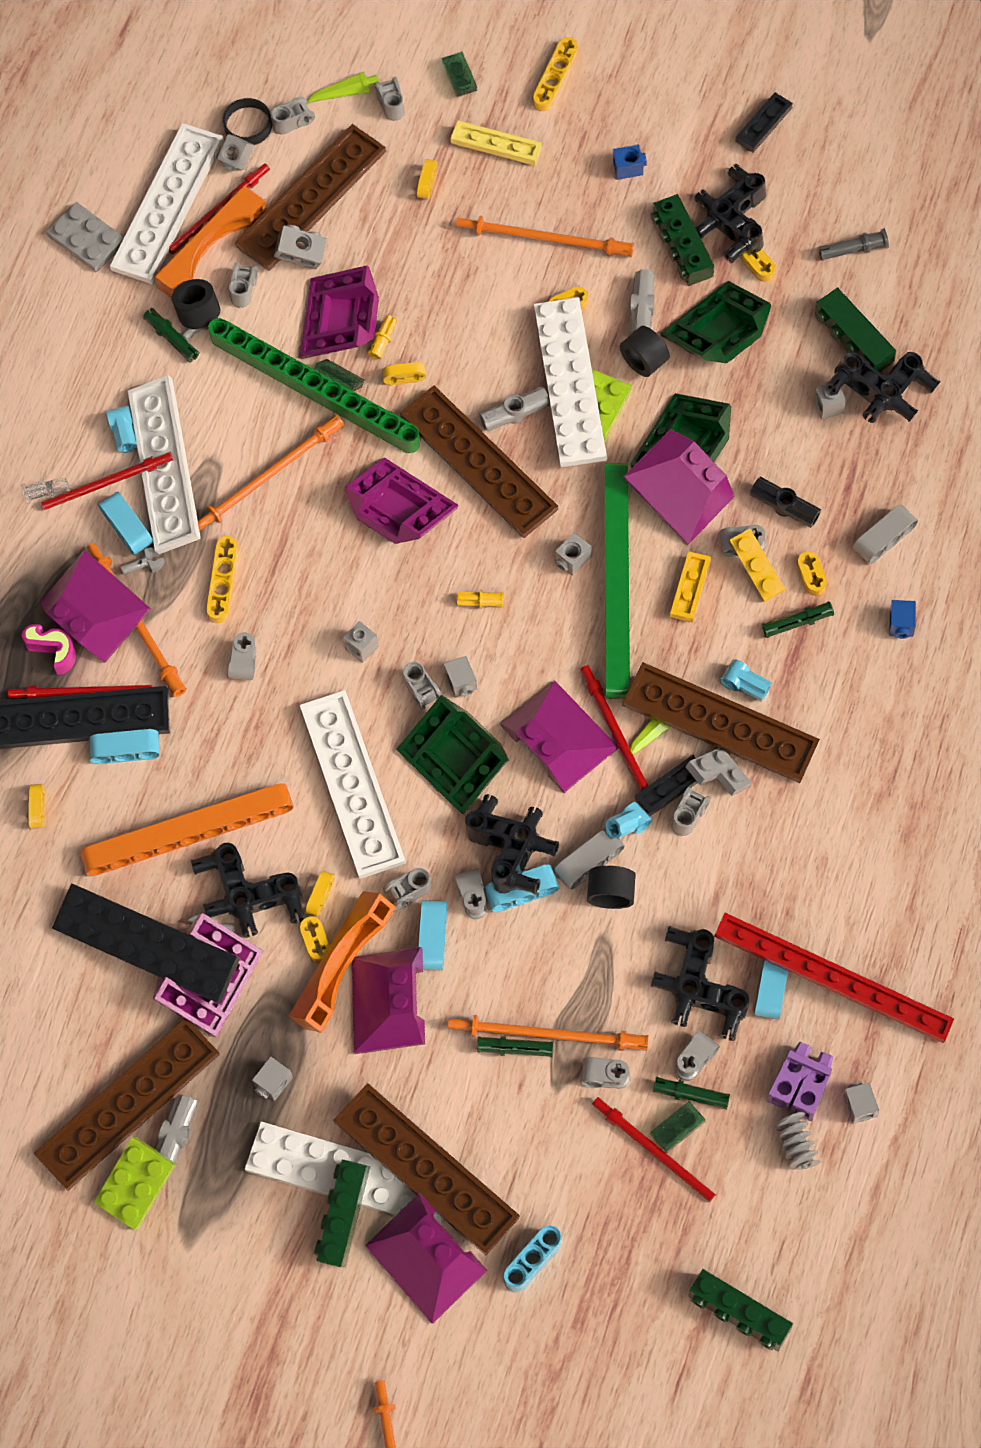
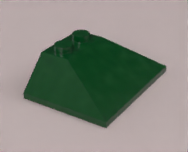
[661,281,772,364]
[630,393,731,467]
[396,695,509,814]

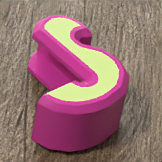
[22,624,76,675]

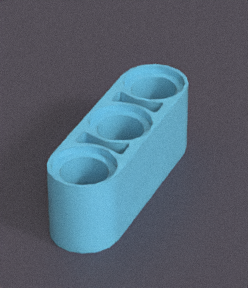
[98,491,154,555]
[89,729,160,764]
[484,865,559,912]
[419,900,447,971]
[755,960,788,1020]
[504,1225,562,1293]

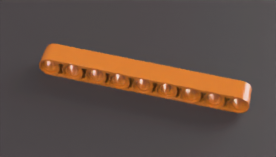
[80,783,294,876]

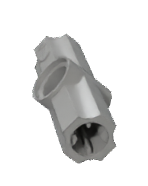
[630,269,655,335]
[479,386,550,432]
[156,1095,199,1162]

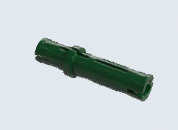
[143,308,199,362]
[762,601,834,638]
[477,1036,553,1057]
[653,1076,730,1110]

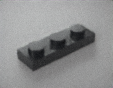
[735,92,793,153]
[635,755,698,816]

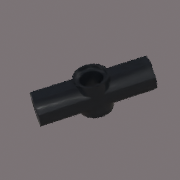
[750,476,821,528]

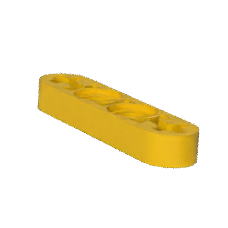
[533,37,578,111]
[207,536,238,623]

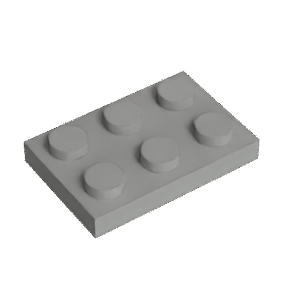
[46,202,124,272]

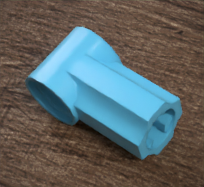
[106,405,137,453]
[720,659,772,702]
[605,802,652,839]

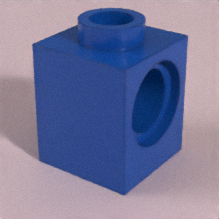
[613,144,647,180]
[889,600,916,639]

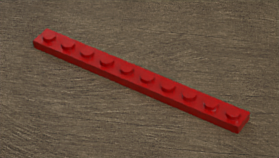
[714,913,954,1043]

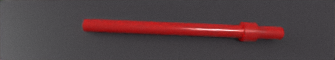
[169,163,270,254]
[41,452,174,510]
[580,665,648,791]
[8,685,152,699]
[592,1097,716,1202]

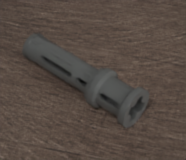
[818,228,889,261]

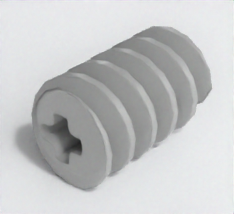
[775,1112,821,1170]

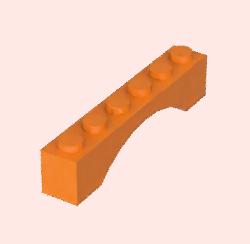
[155,186,266,298]
[289,891,396,1033]

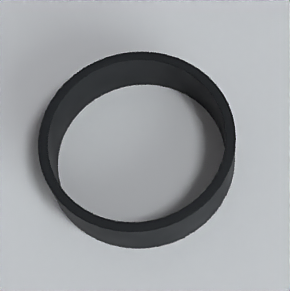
[223,98,272,145]

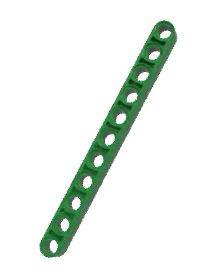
[208,318,420,453]
[605,463,630,699]

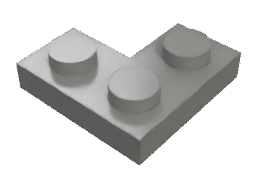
[686,748,752,796]

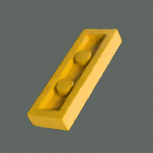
[729,529,785,602]
[670,551,711,623]

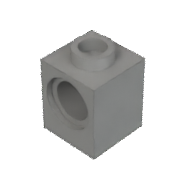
[217,134,255,171]
[814,384,846,420]
[555,532,592,575]
[343,621,379,663]
[444,656,477,697]
[252,1057,293,1101]
[844,1081,879,1124]

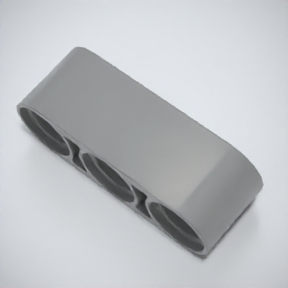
[853,504,918,564]
[554,828,625,889]

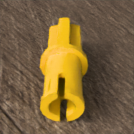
[367,315,397,360]
[457,590,504,609]

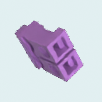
[767,1042,833,1121]

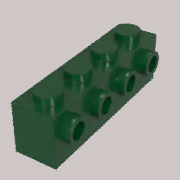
[651,194,714,286]
[815,287,897,372]
[314,1159,371,1267]
[688,1268,793,1352]

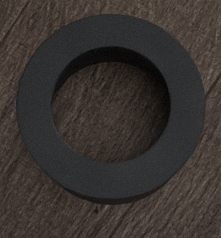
[172,279,221,329]
[619,325,670,377]
[587,865,636,909]

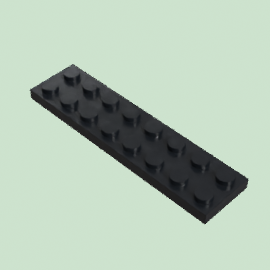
[0,686,170,749]
[52,883,240,1004]

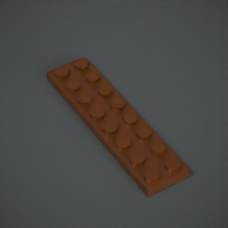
[235,123,386,271]
[400,385,559,538]
[622,662,820,783]
[34,1018,220,1191]
[333,1083,520,1256]

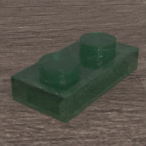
[442,52,477,97]
[314,359,365,391]
[650,1101,706,1153]

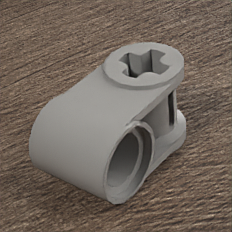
[375,76,405,121]
[271,97,315,135]
[229,263,258,308]
[719,525,765,557]
[228,632,257,681]
[403,662,442,710]
[672,786,711,836]
[383,868,432,910]
[455,869,487,919]
[676,1031,720,1081]
[581,1057,630,1089]

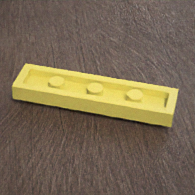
[451,121,542,166]

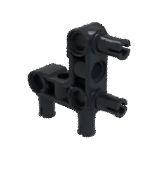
[695,164,766,264]
[825,352,941,423]
[465,794,559,895]
[191,842,306,938]
[651,926,749,1041]

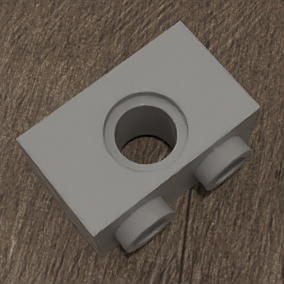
[274,225,327,270]

